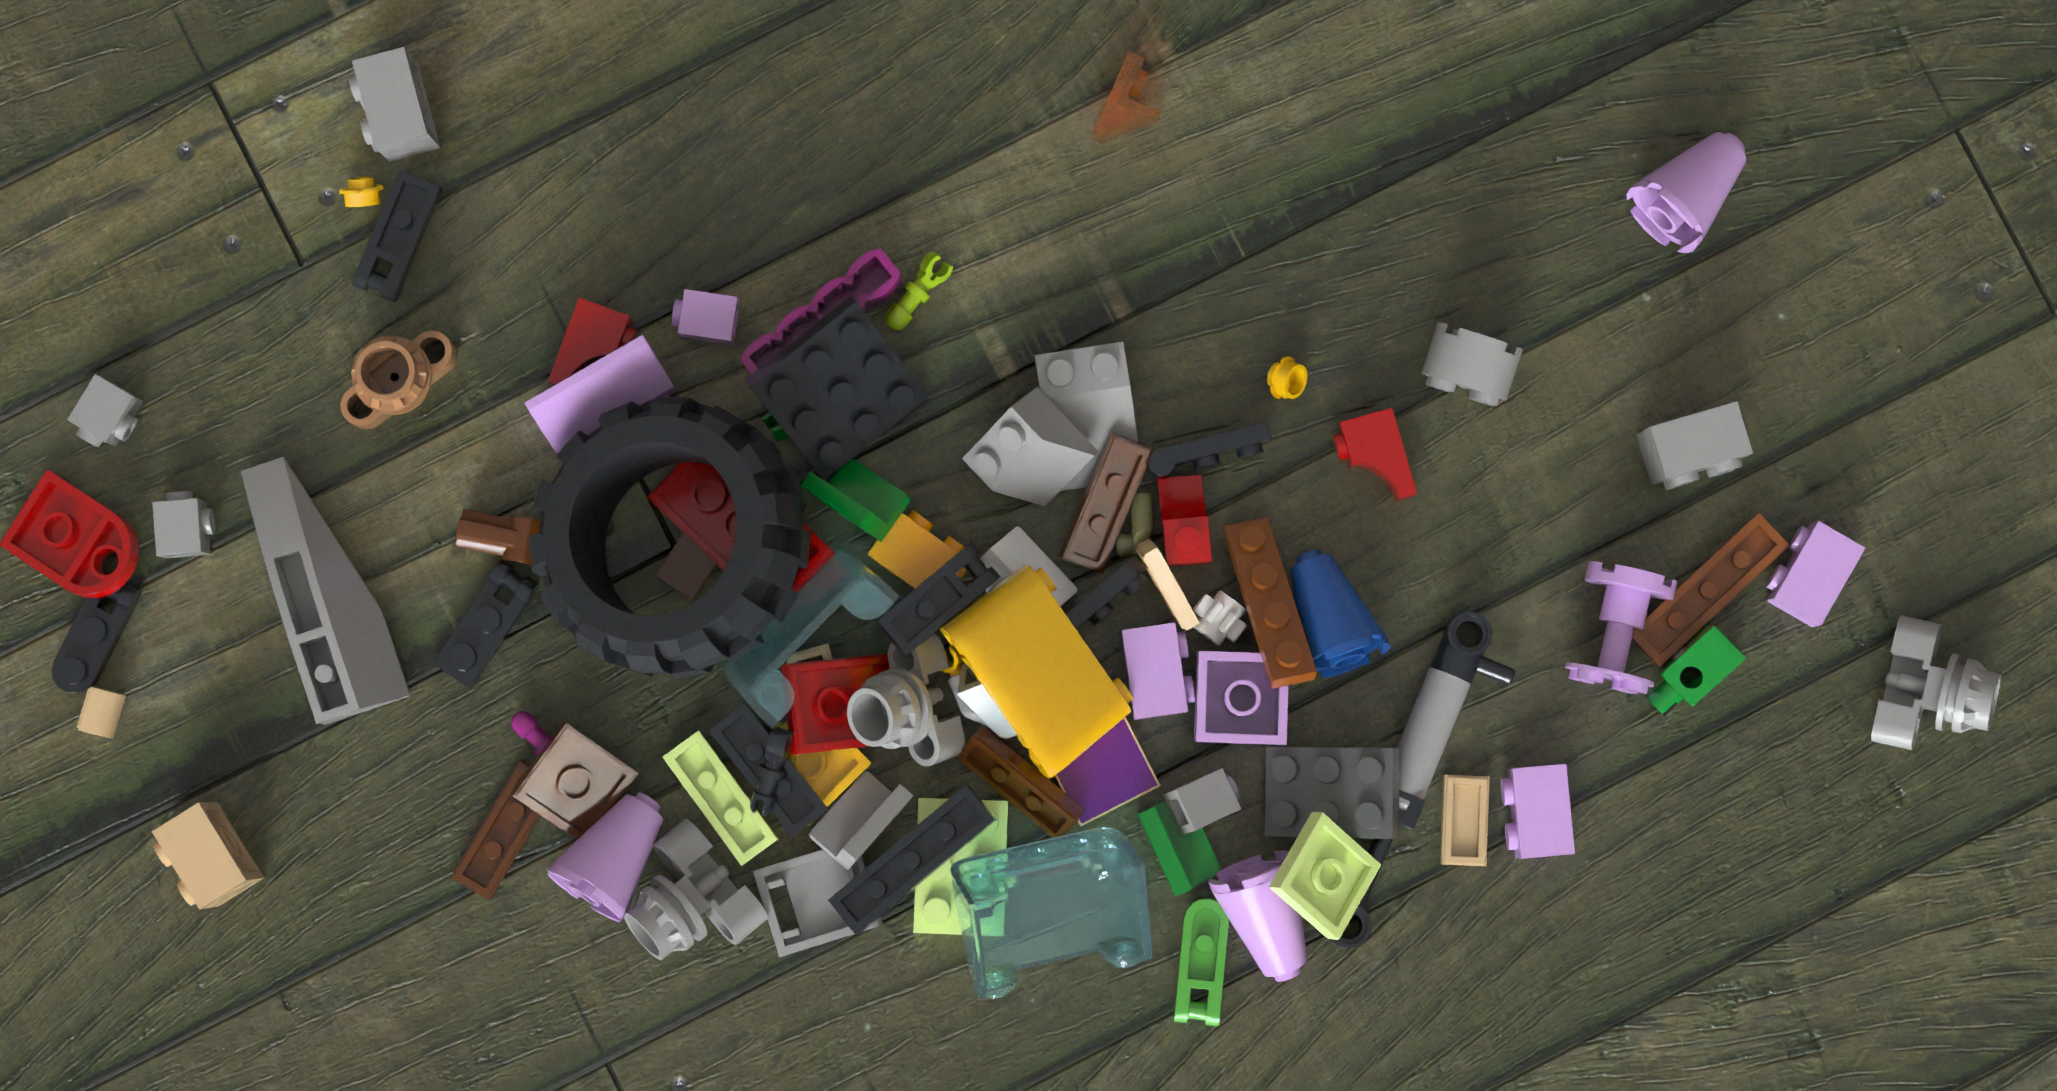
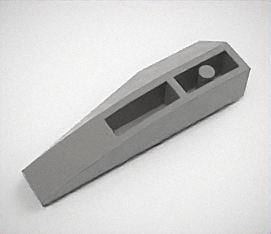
[241,457,411,725]

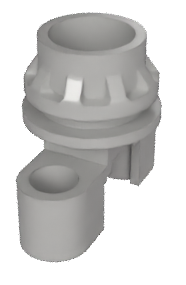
[1871,615,2001,750]
[847,633,965,766]
[624,819,768,960]

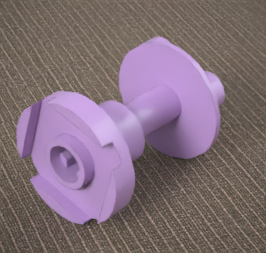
[1565,561,1677,695]

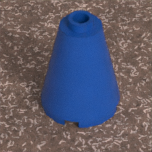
[1290,550,1391,679]

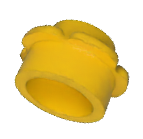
[339,176,384,207]
[1267,356,1308,399]

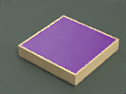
[1055,717,1160,827]

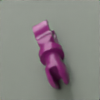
[511,711,554,756]

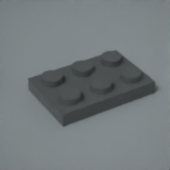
[1265,747,1399,839]

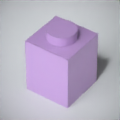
[672,289,741,346]

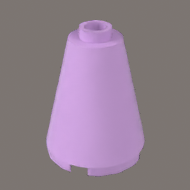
[1626,132,1747,253]
[548,792,663,922]
[1208,850,1307,982]

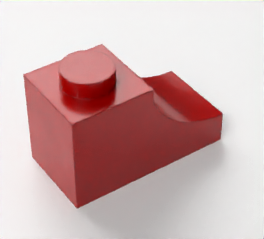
[548,298,637,386]
[1332,408,1417,502]
[1157,474,1212,568]

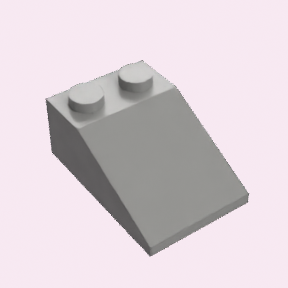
[1034,341,1143,491]

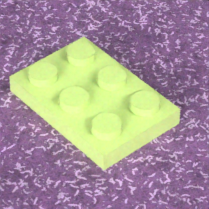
[913,798,1008,936]

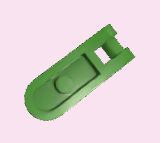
[1173,898,1229,1026]

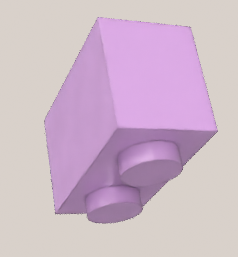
[1765,521,1865,627]
[1121,622,1195,720]
[1501,764,1575,859]

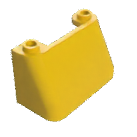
[939,564,1133,779]

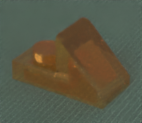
[1093,51,1160,143]

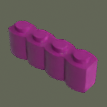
[740,248,902,375]

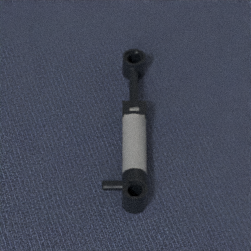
[1329,611,1515,949]

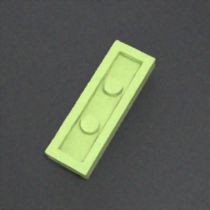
[663,730,779,866]

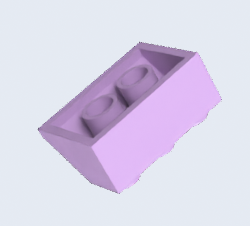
[525,335,677,454]

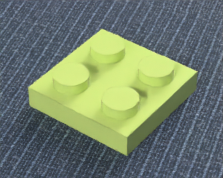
[1269,812,1381,940]

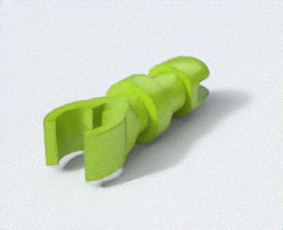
[885,251,953,330]

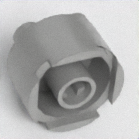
[1421,322,1523,406]

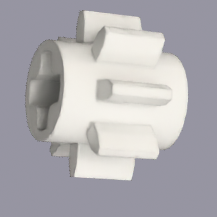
[1192,590,1247,646]

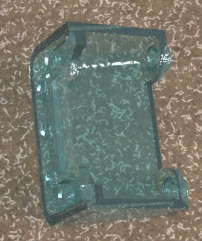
[723,548,901,729]
[950,827,1153,999]

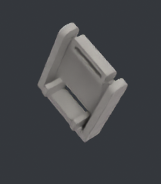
[753,849,883,957]

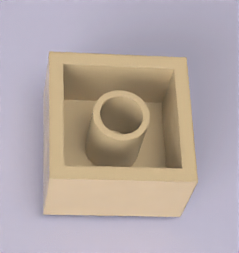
[152,802,264,909]

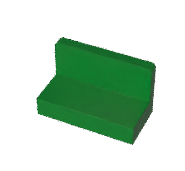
[801,459,911,542]
[1137,801,1221,896]

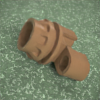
[340,330,458,429]

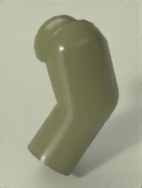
[1116,493,1154,557]

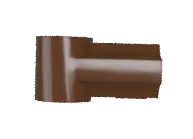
[456,509,540,566]

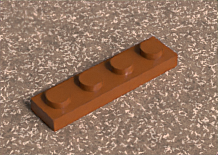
[1631,513,1790,668]
[1223,517,1317,689]

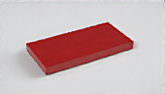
[647,462,836,593]

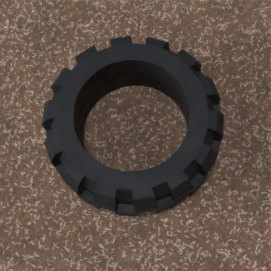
[528,396,811,678]

